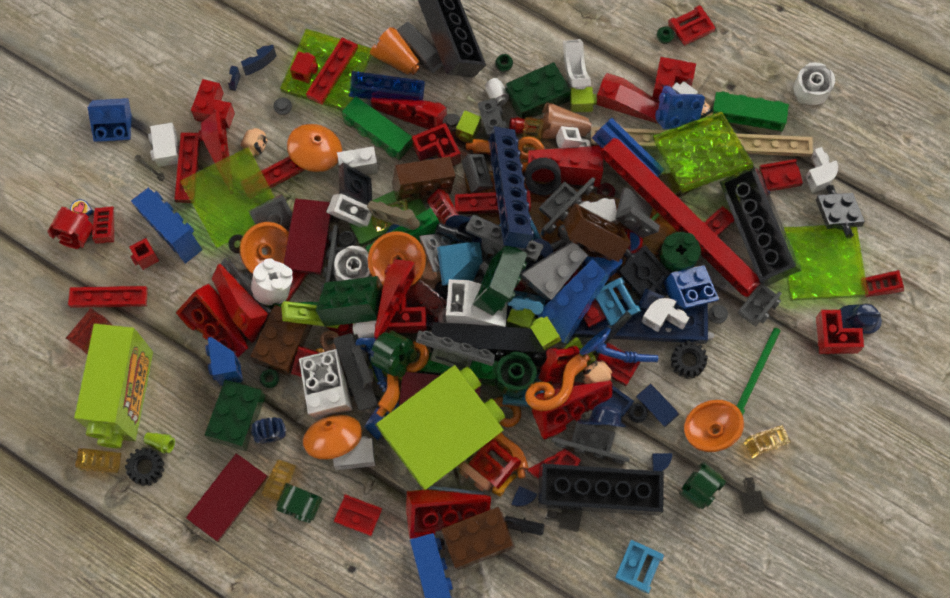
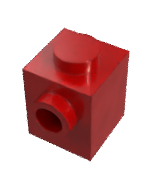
[290,51,318,84]
[129,238,159,270]

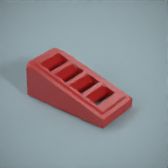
[427,189,458,224]
[92,206,114,244]
[861,270,904,297]

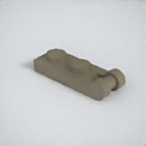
[367,201,420,230]

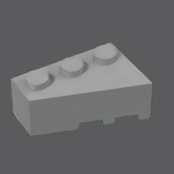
[519,243,588,300]

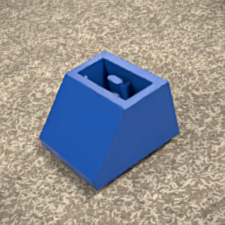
[87,98,132,142]
[663,265,719,309]
[205,337,243,386]

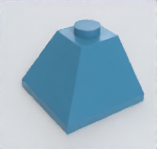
[437,243,483,286]

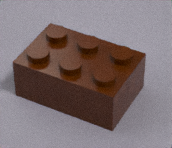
[392,156,456,203]
[563,203,631,262]
[250,305,313,376]
[441,507,516,570]

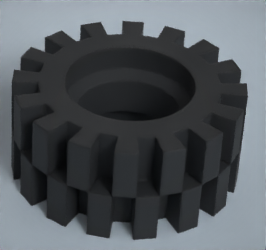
[670,341,708,379]
[125,447,165,486]

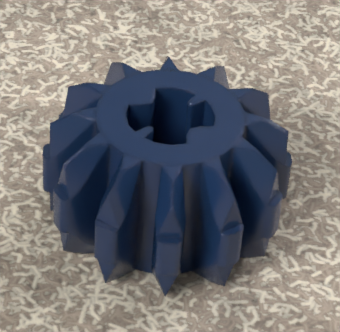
[251,417,286,444]

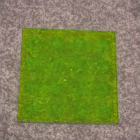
[280,29,372,111]
[653,112,753,193]
[180,147,275,248]
[784,225,868,301]

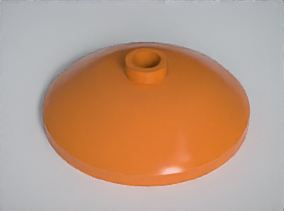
[287,124,342,172]
[240,222,289,274]
[368,231,426,286]
[684,400,744,452]
[303,414,362,459]

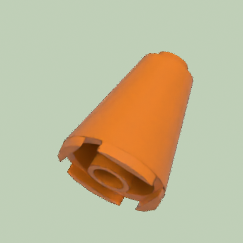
[370,27,420,76]

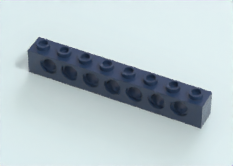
[488,126,534,249]

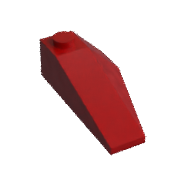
[596,73,660,124]
[371,97,447,130]
[199,111,234,194]
[374,259,417,341]
[211,264,268,343]
[176,283,248,358]
[532,380,612,440]
[406,489,491,539]

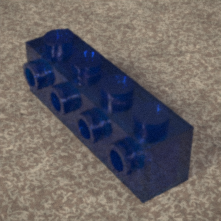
[349,71,425,101]

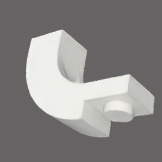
[563,39,591,89]

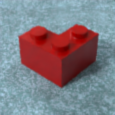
[652,57,696,100]
[191,79,235,129]
[412,123,461,166]
[387,296,427,333]
[816,310,864,354]

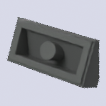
[462,154,493,193]

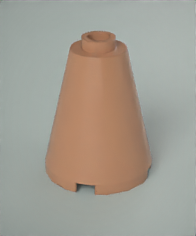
[539,102,592,139]

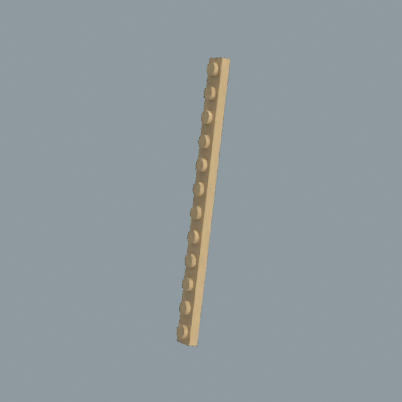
[591,127,813,157]

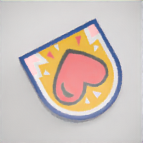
[70,199,94,216]

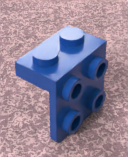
[655,86,705,130]

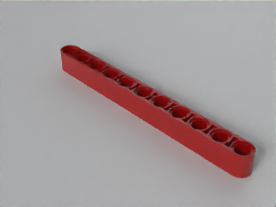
[600,138,761,297]

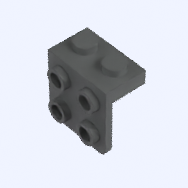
[615,188,660,238]

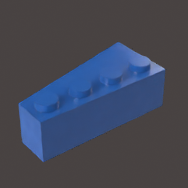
[131,187,203,264]
[536,259,610,344]

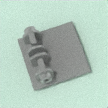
[420,234,452,272]

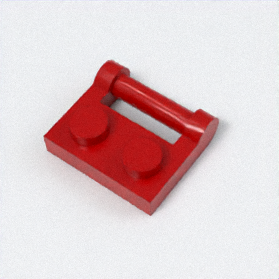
[668,5,716,46]
[538,345,580,382]
[469,438,521,489]

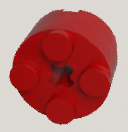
[47,207,93,249]

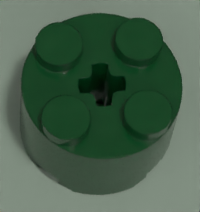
[659,232,701,274]
[371,330,418,377]
[495,352,537,397]
[679,462,726,509]
[276,483,323,523]

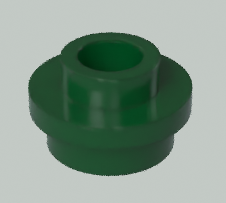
[657,26,675,44]
[495,54,513,72]
[260,369,280,389]

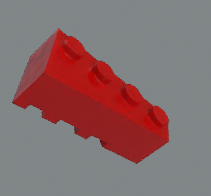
[526,146,603,187]

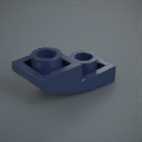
[241,44,277,76]
[636,383,680,427]

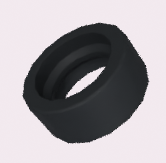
[525,158,561,195]

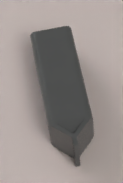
[397,21,443,73]

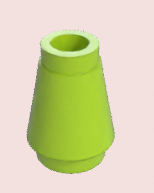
[143,432,175,454]

